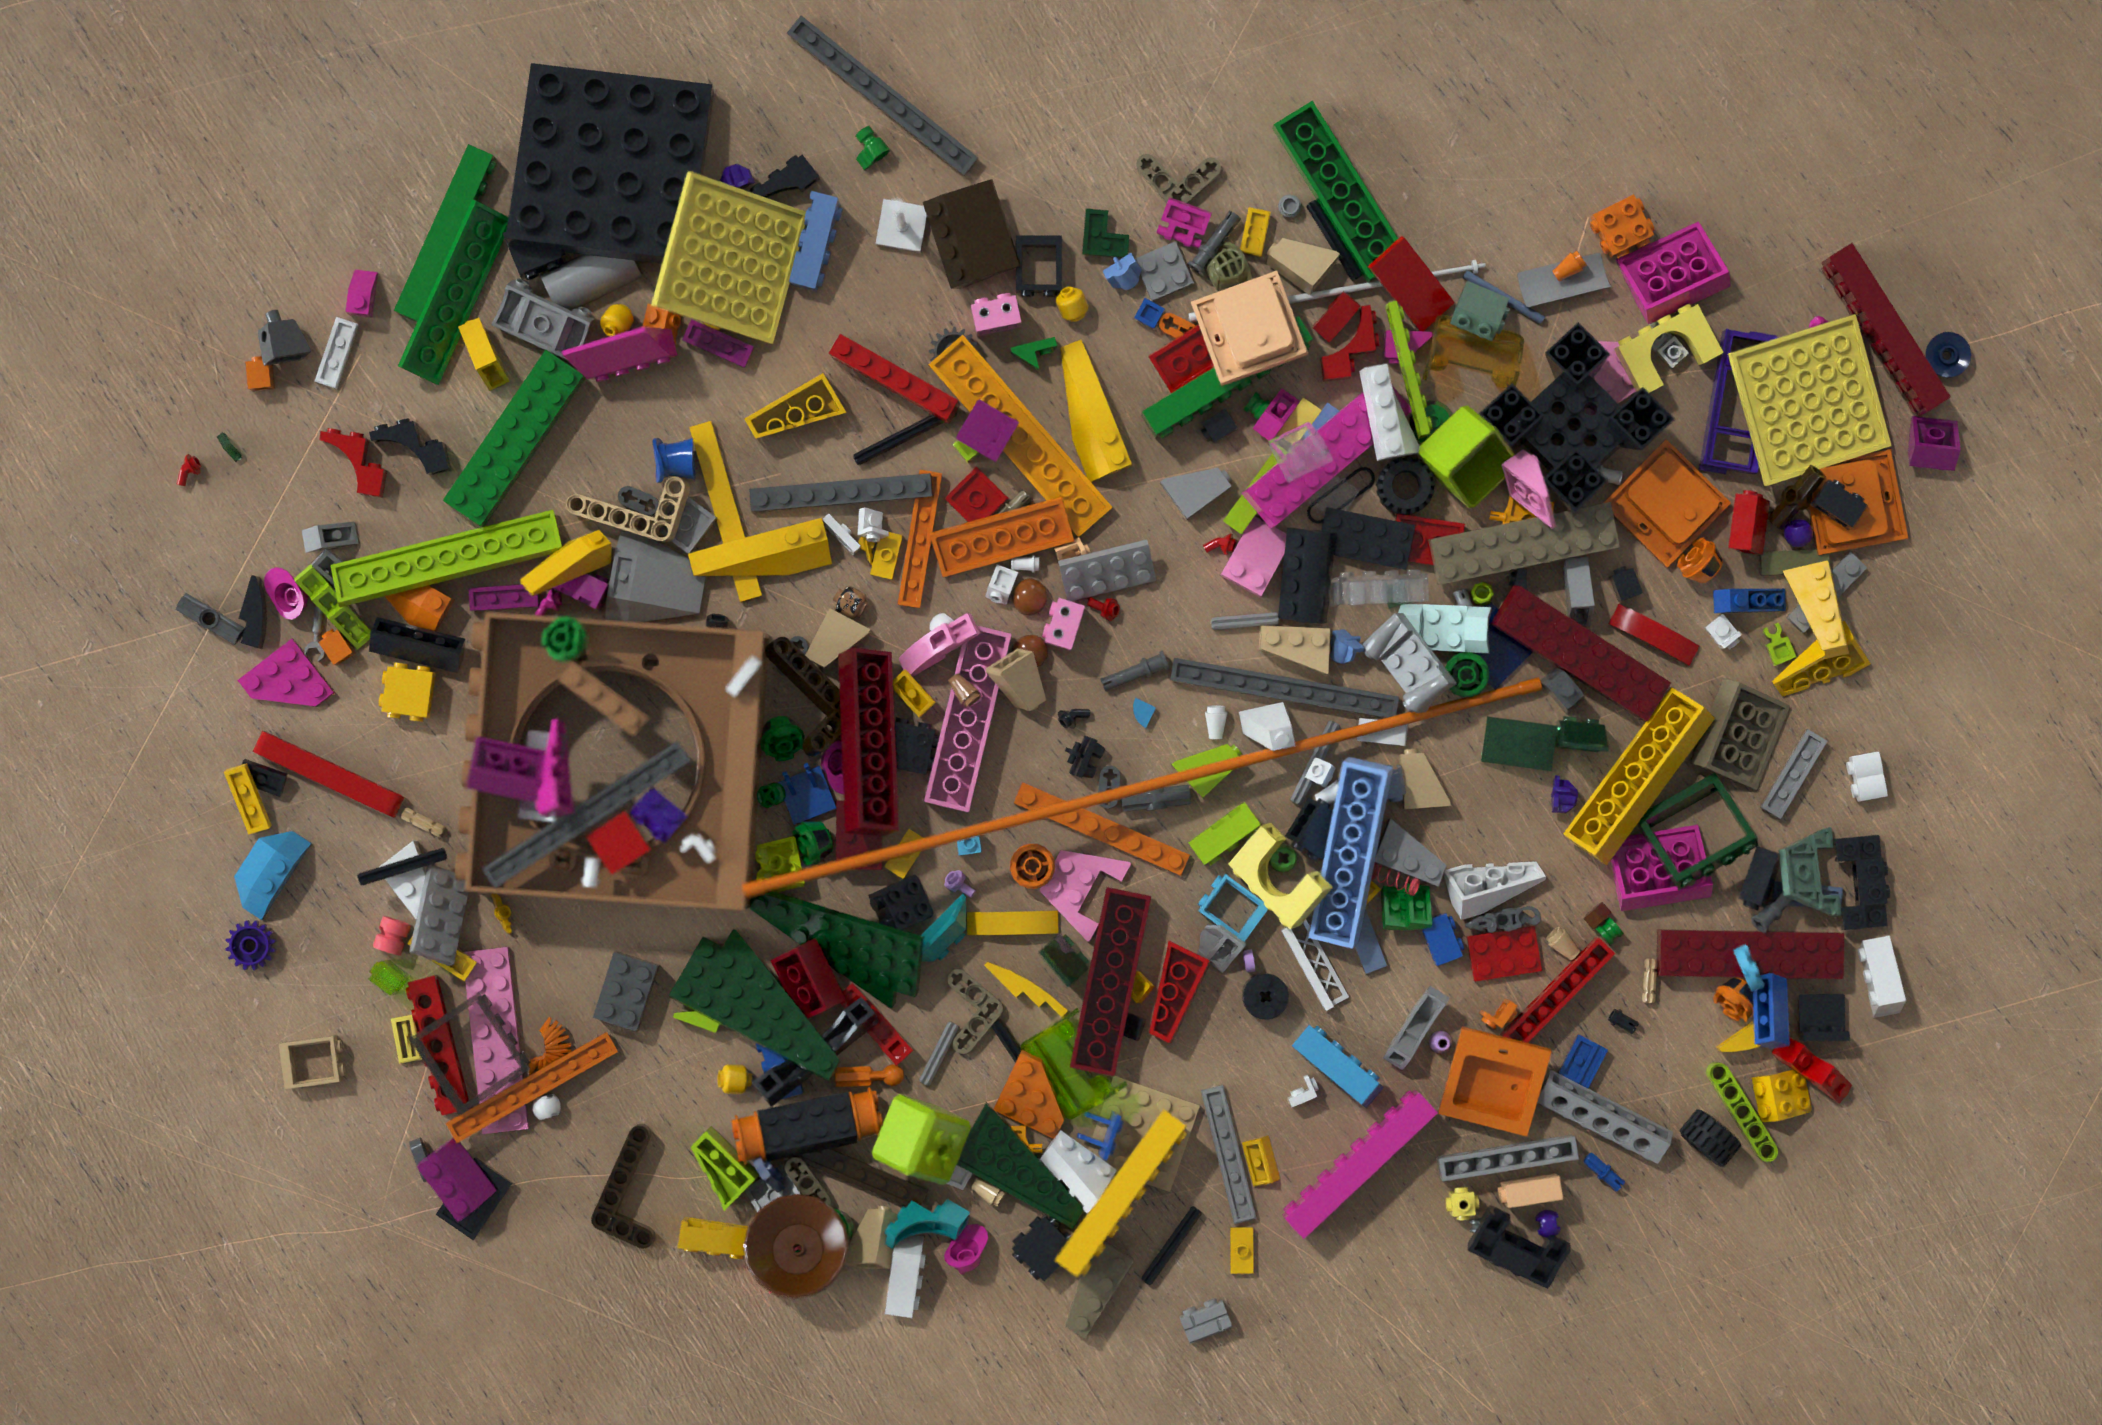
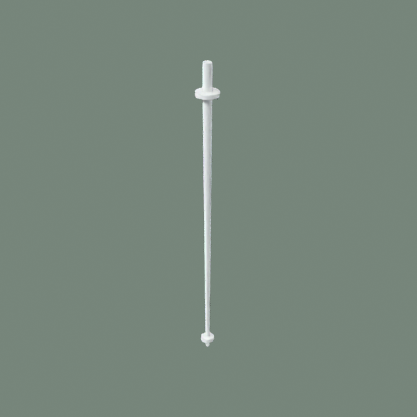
[1188,260,1486,322]

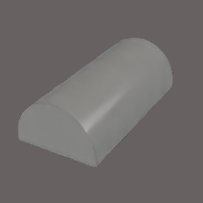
[540,255,643,311]

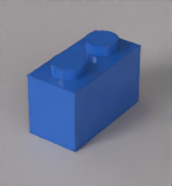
[1422,913,1465,966]

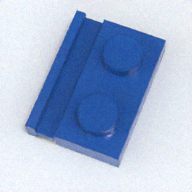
[1558,1034,1608,1088]

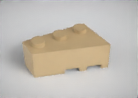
[1259,626,1330,675]

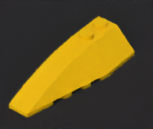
[1060,340,1132,482]
[688,518,832,576]

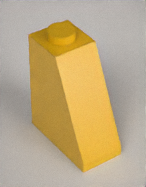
[458,317,510,391]

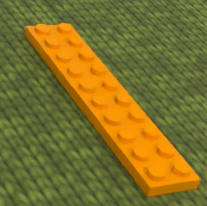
[928,335,1113,537]

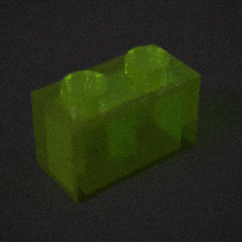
[368,959,411,996]

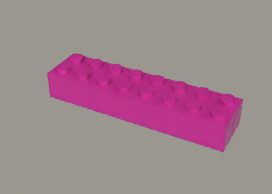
[1241,384,1411,528]
[1282,1090,1438,1239]

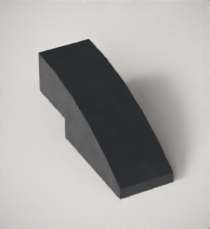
[238,575,267,649]

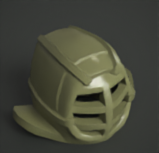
[1207,242,1252,292]

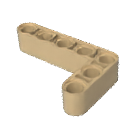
[566,477,690,542]

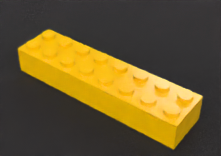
[1563,687,1715,866]
[1055,1110,1187,1277]

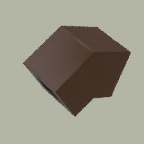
[1583,902,1612,929]

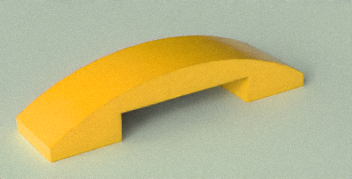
[967,910,1058,935]

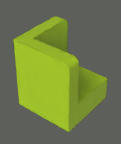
[953,441,980,463]

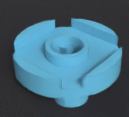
[1733,945,1764,991]

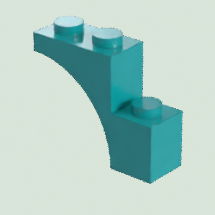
[885,1199,970,1249]

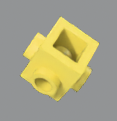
[1445,1187,1479,1220]

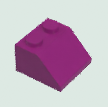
[1908,416,1961,471]

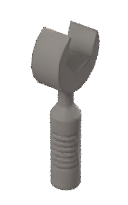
[304,606,326,662]

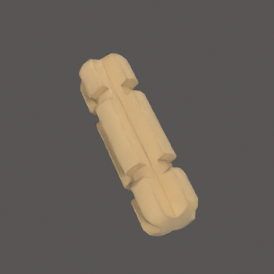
[401,808,445,837]
[1642,958,1658,1003]

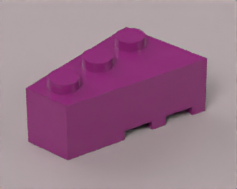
[547,555,609,611]

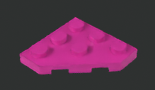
[237,639,335,707]

